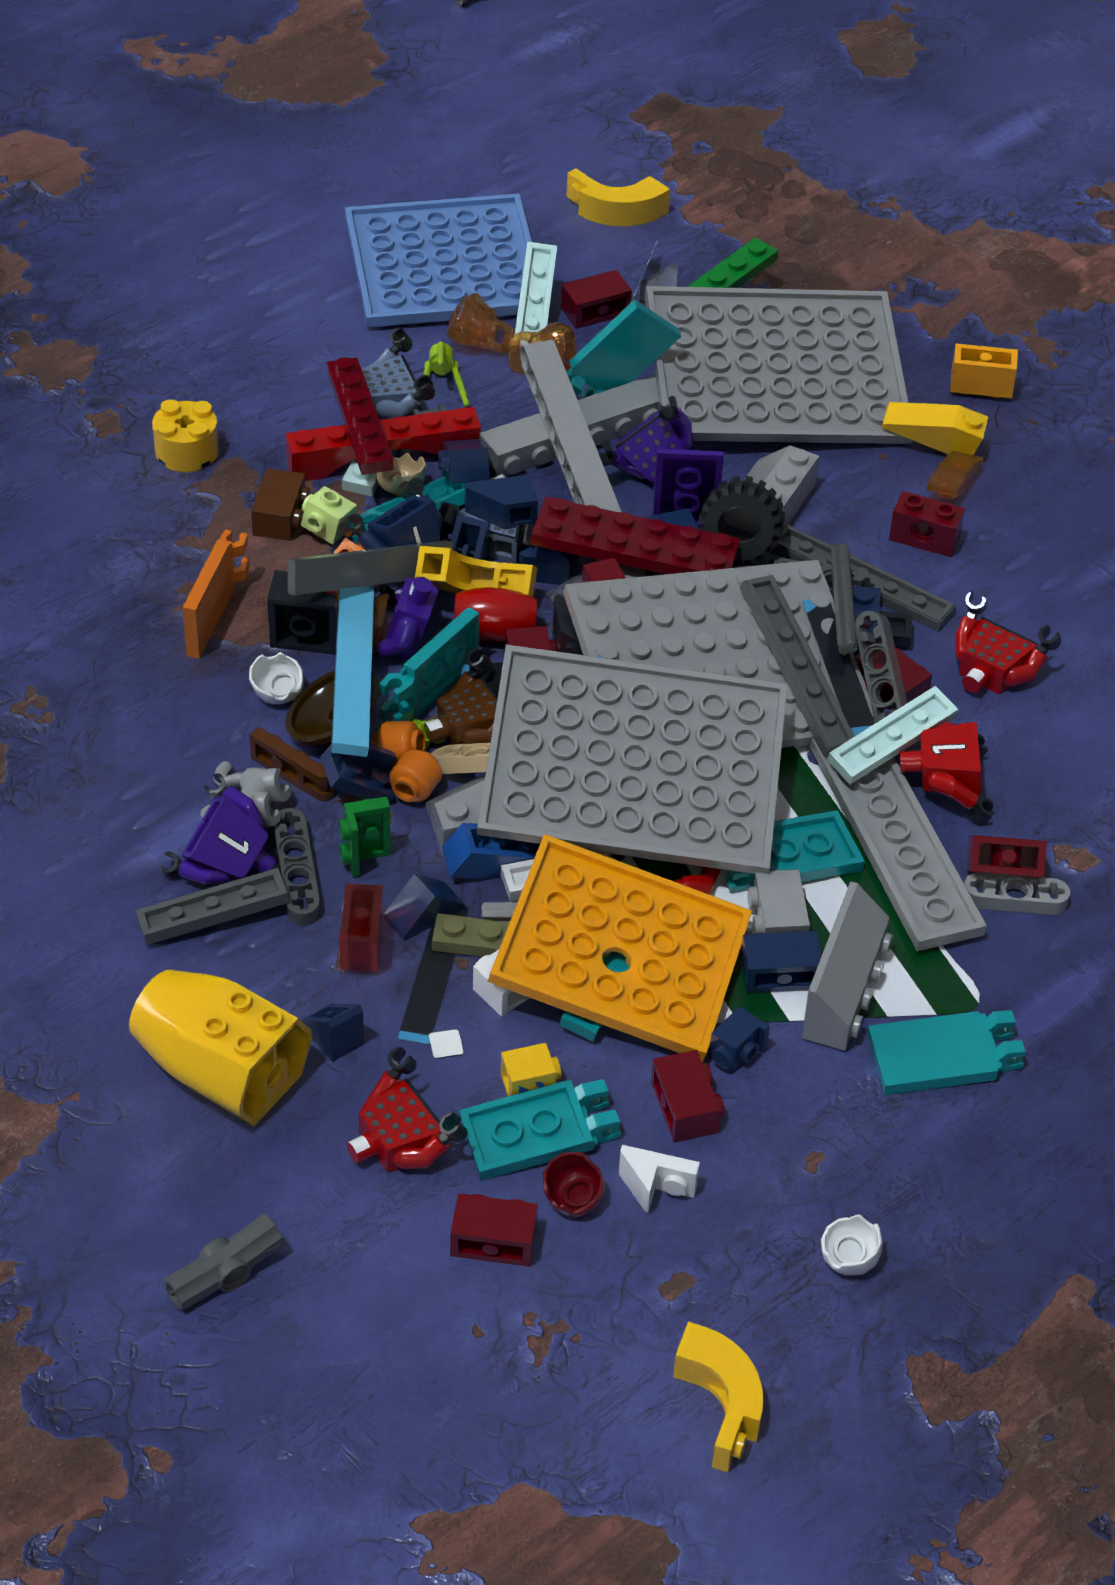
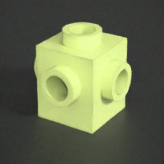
[301,486,357,544]

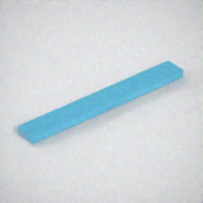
[331,585,374,757]

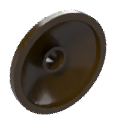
[285,670,381,746]

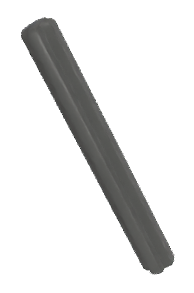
[830,542,857,656]

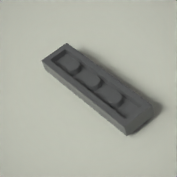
[135,868,290,945]

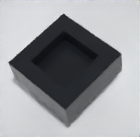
[880,611,912,647]

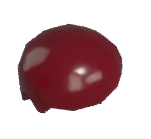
[543,1152,605,1217]

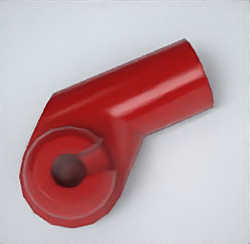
[675,867,721,895]

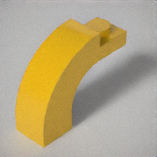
[566,168,670,226]
[415,546,537,597]
[673,1321,763,1473]

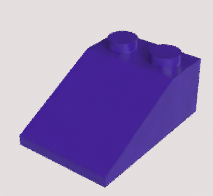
[652,449,724,528]

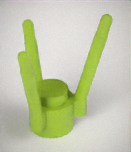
[423,341,470,407]

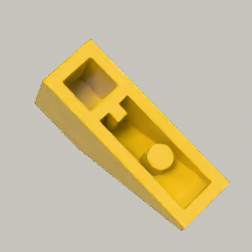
[881,402,988,463]

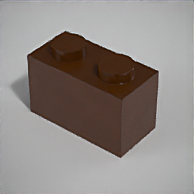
[251,468,310,541]

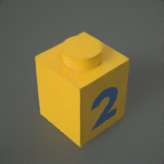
[501,1043,561,1096]

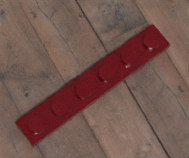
[326,357,394,475]

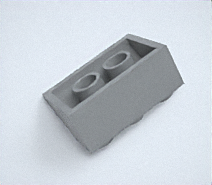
[723,446,819,534]

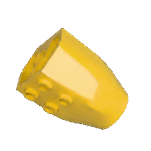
[129,969,312,1126]

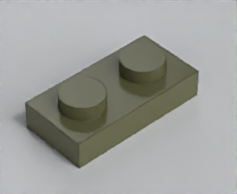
[432,913,510,957]

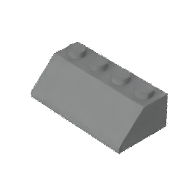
[802,881,893,1051]

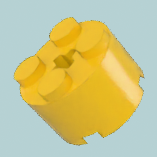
[152,399,219,472]

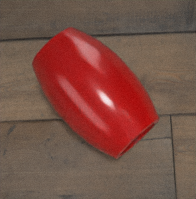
[454,587,537,642]

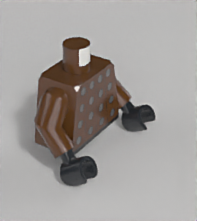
[424,648,498,745]

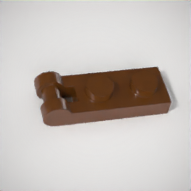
[249,727,335,802]

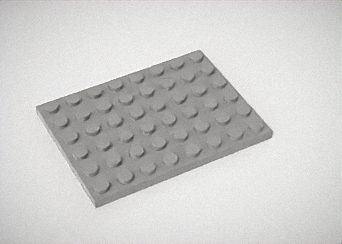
[644,286,913,444]
[563,560,875,748]
[477,644,788,874]

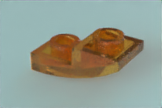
[927,451,983,499]

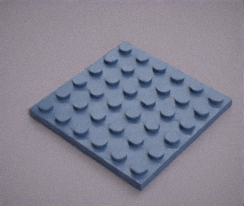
[345,193,532,327]

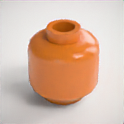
[371,721,426,767]
[389,750,442,802]

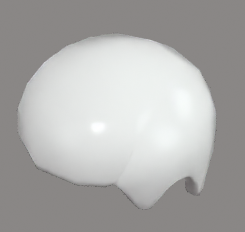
[249,652,304,704]
[820,1214,883,1275]

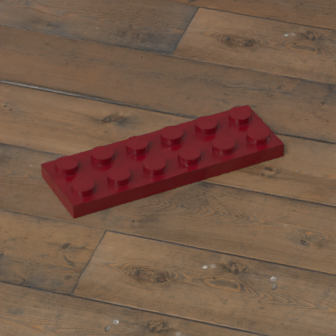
[530,497,740,574]

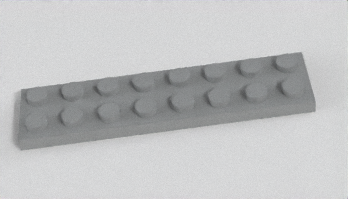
[809,738,987,951]

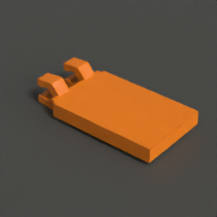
[182,529,250,659]

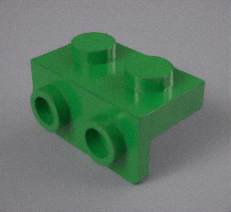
[338,796,391,877]

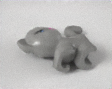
[200,761,291,827]

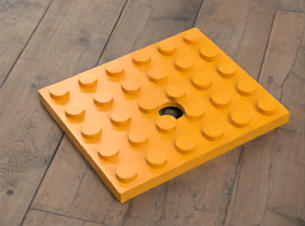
[487,834,752,1062]

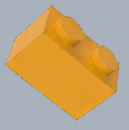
[950,343,1018,398]

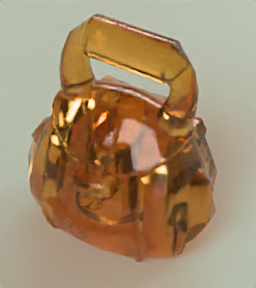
[446,293,515,353]
[508,322,577,375]

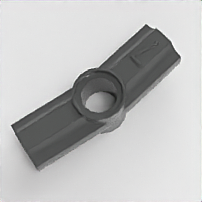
[163,1214,286,1311]

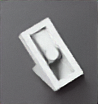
[619,1145,700,1213]

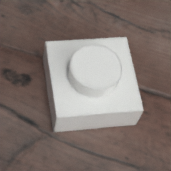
[501,859,534,902]

